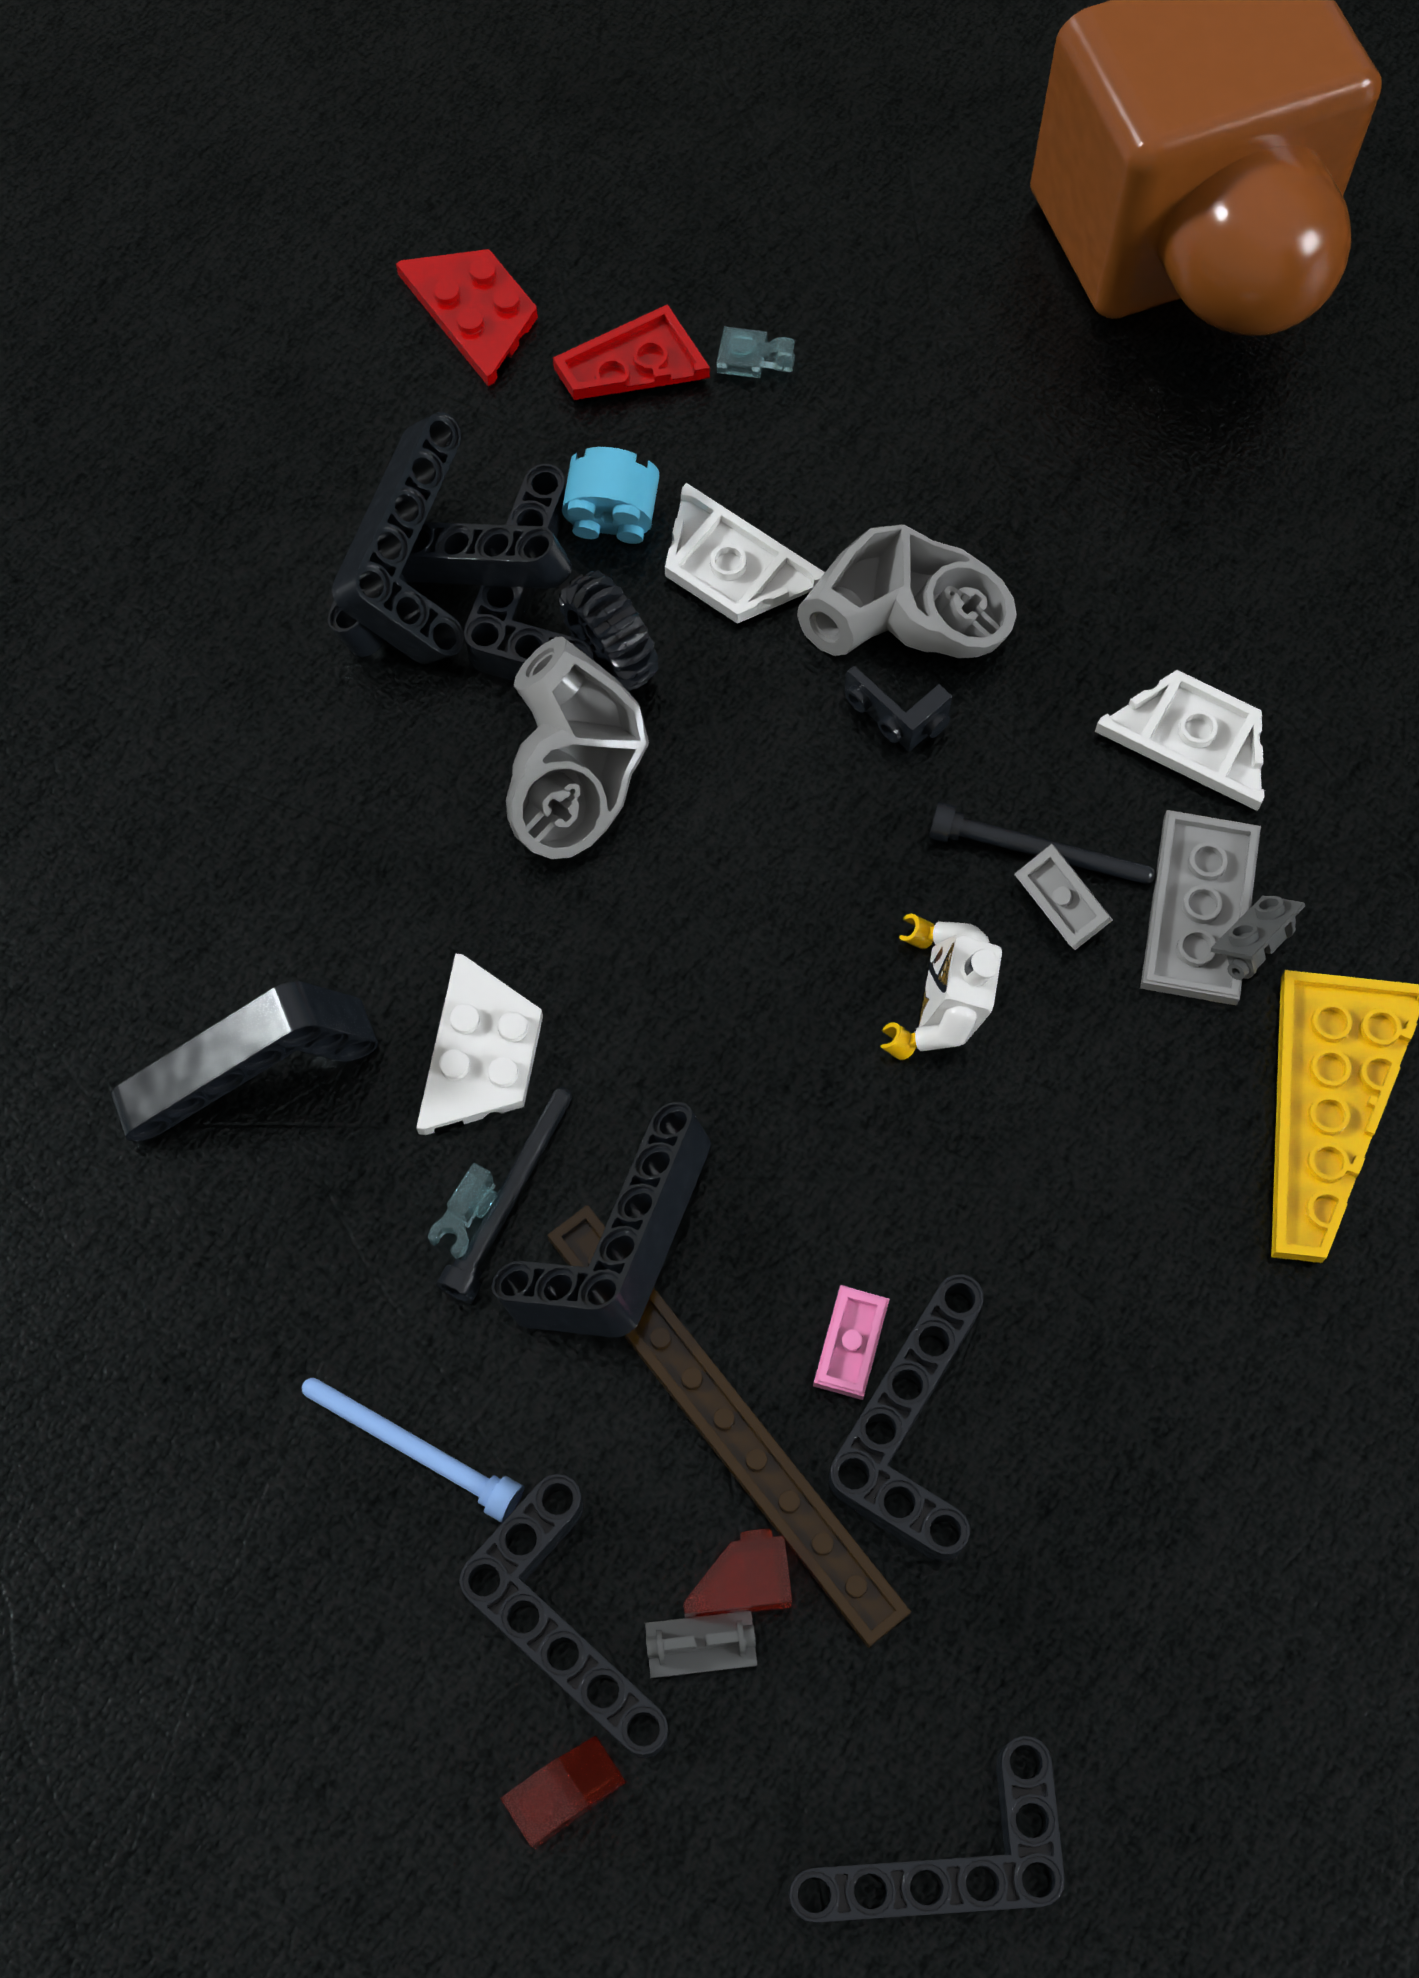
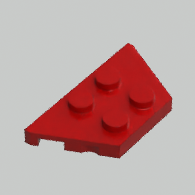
[396,249,538,386]

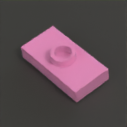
[813,1285,890,1400]

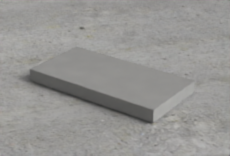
[1140,810,1261,1005]

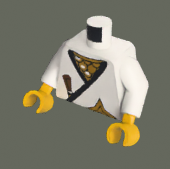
[880,914,1002,1060]

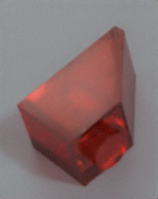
[684,1529,792,1618]
[500,1735,626,1849]

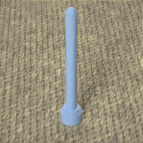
[302,1378,524,1523]

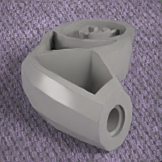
[797,524,1017,658]
[506,637,649,859]

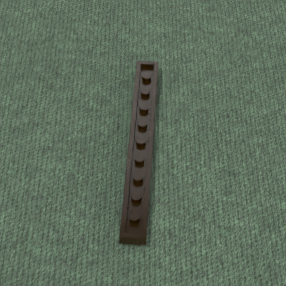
[547,1205,911,1648]

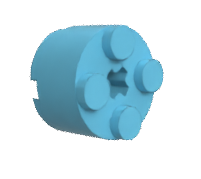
[562,447,660,544]

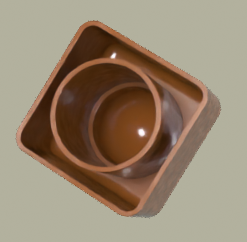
[1030,0,1382,336]

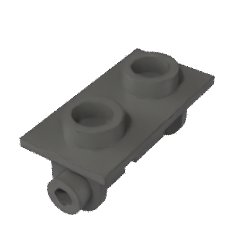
[1211,895,1305,980]
[645,1611,757,1678]

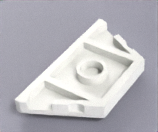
[665,483,825,624]
[1095,670,1264,811]
[416,954,543,1135]

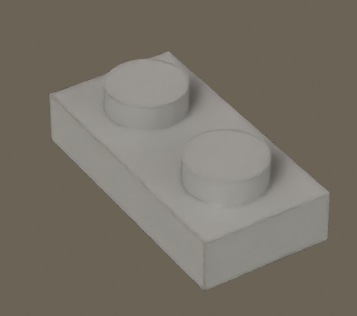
[1015,844,1113,950]

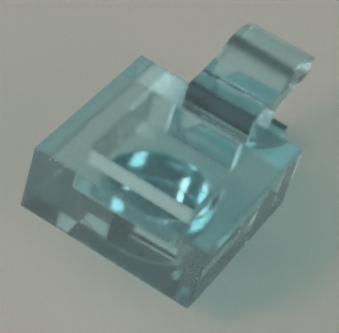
[717,327,795,378]
[428,1163,496,1259]

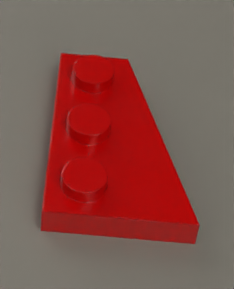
[553,304,710,400]

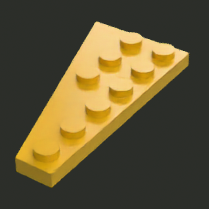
[1271,970,1419,1263]

